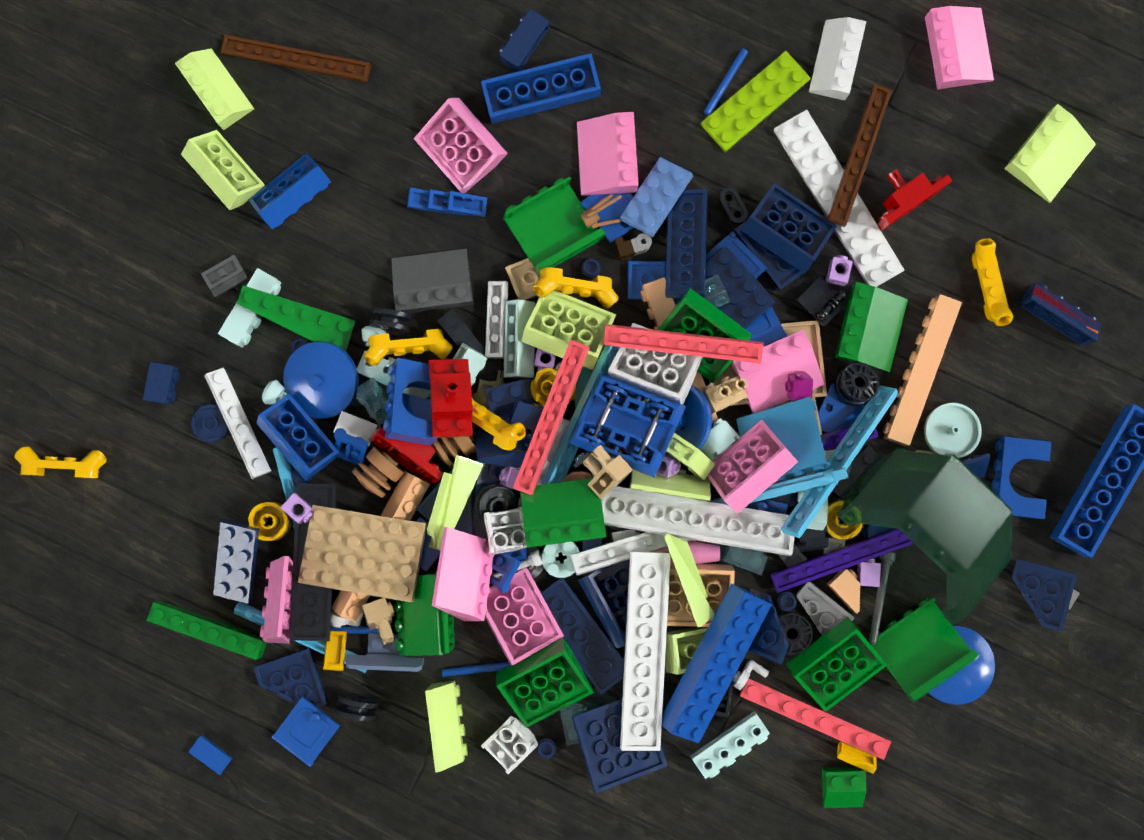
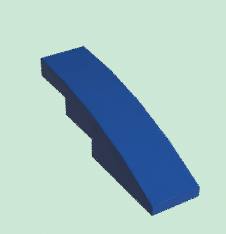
[407,187,487,217]

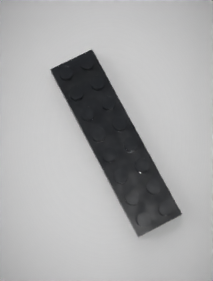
[290,483,337,641]

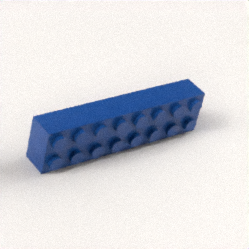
[1049,404,1144,558]
[662,583,772,743]

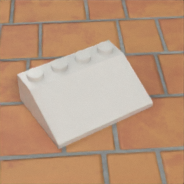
[608,323,702,405]

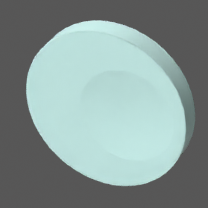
[924,403,982,459]

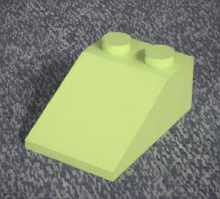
[665,627,708,674]

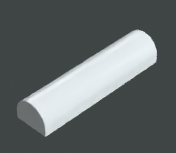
[485,281,508,359]

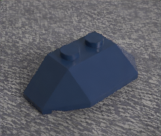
[472,378,540,424]

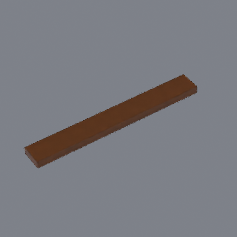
[221,34,371,83]
[827,84,892,227]

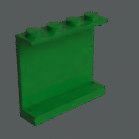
[503,177,606,276]
[871,598,979,703]

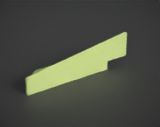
[427,455,483,551]
[663,532,715,627]

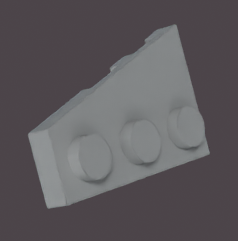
[796,581,854,636]

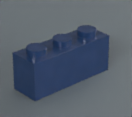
[499,9,550,72]

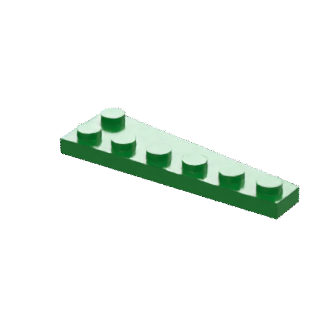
[237,285,355,351]

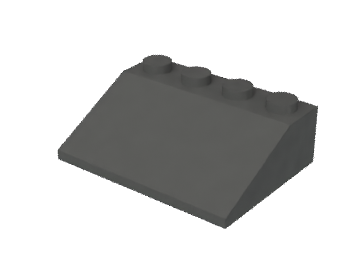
[392,249,474,313]

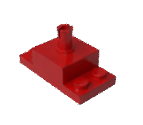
[877,169,952,231]
[429,359,473,438]
[368,427,443,485]

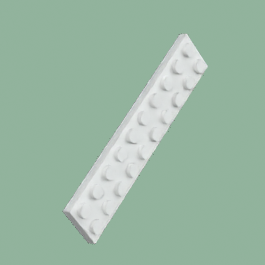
[774,110,904,287]
[601,486,794,556]
[620,551,671,751]

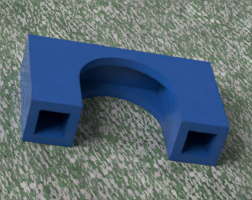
[383,358,437,446]
[990,437,1051,519]

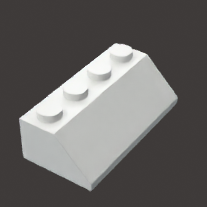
[809,17,866,101]

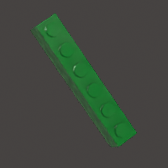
[146,601,267,660]

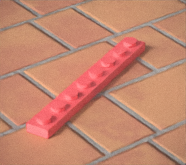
[604,324,764,364]
[513,340,590,495]
[739,678,891,760]

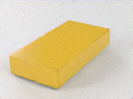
[323,631,347,671]
[837,741,876,774]

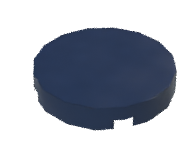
[191,404,229,442]

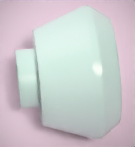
[362,326,387,347]
[262,380,287,405]

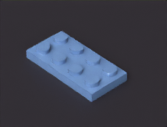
[620,157,693,237]

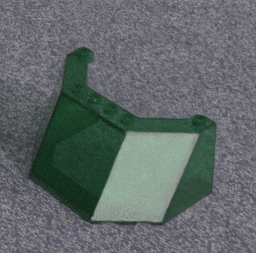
[837,448,1013,625]

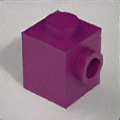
[785,371,813,402]

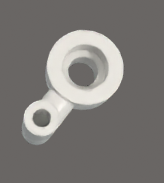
[331,610,364,628]
[732,660,769,690]

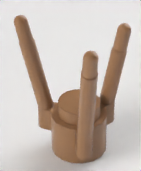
[581,194,621,229]

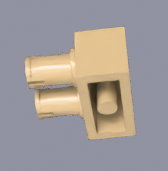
[702,376,748,414]
[583,445,633,499]
[362,598,394,645]

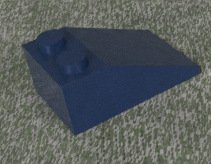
[474,428,533,468]

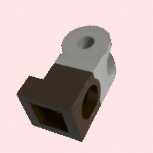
[614,233,652,260]

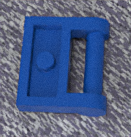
[334,428,369,465]
[490,553,521,593]

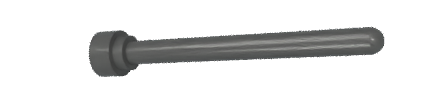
[869,552,896,645]

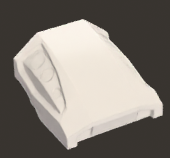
[484,507,527,554]
[481,716,538,774]

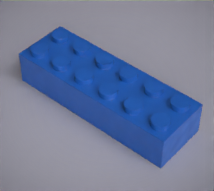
[481,53,601,124]

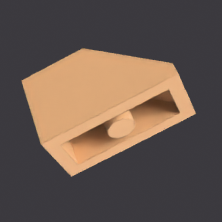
[827,569,860,614]

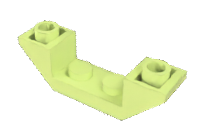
[666,433,715,480]

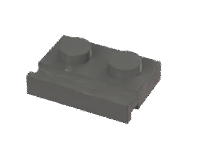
[201,255,249,298]

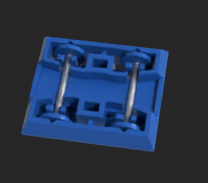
[569,373,686,478]

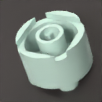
[700,418,740,462]
[542,542,580,578]

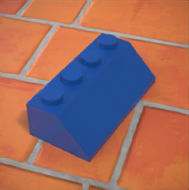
[249,153,331,230]

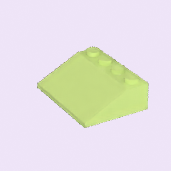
[1004,104,1096,203]
[521,290,616,370]
[629,470,711,501]
[425,680,468,772]

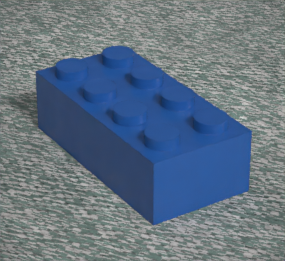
[256,393,339,481]

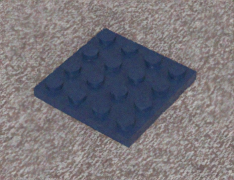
[673,247,776,329]
[571,697,667,793]

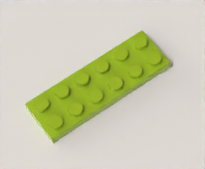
[701,51,811,152]

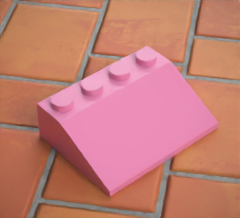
[925,6,994,89]
[414,98,508,193]
[577,112,638,196]
[731,329,825,414]
[707,420,798,514]
[432,527,495,621]
[260,556,293,644]
[485,567,564,665]

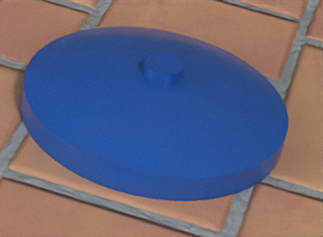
[283,341,359,419]
[645,385,712,450]
[928,625,995,705]

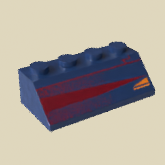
[1017,283,1102,346]

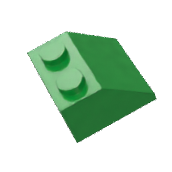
[822,767,866,808]

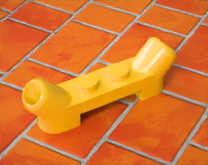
[972,238,1013,326]
[533,267,618,309]
[364,329,453,366]
[472,397,526,450]
[15,447,106,478]

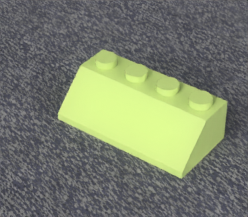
[175,49,254,130]
[181,130,265,210]

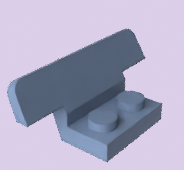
[346,633,424,672]

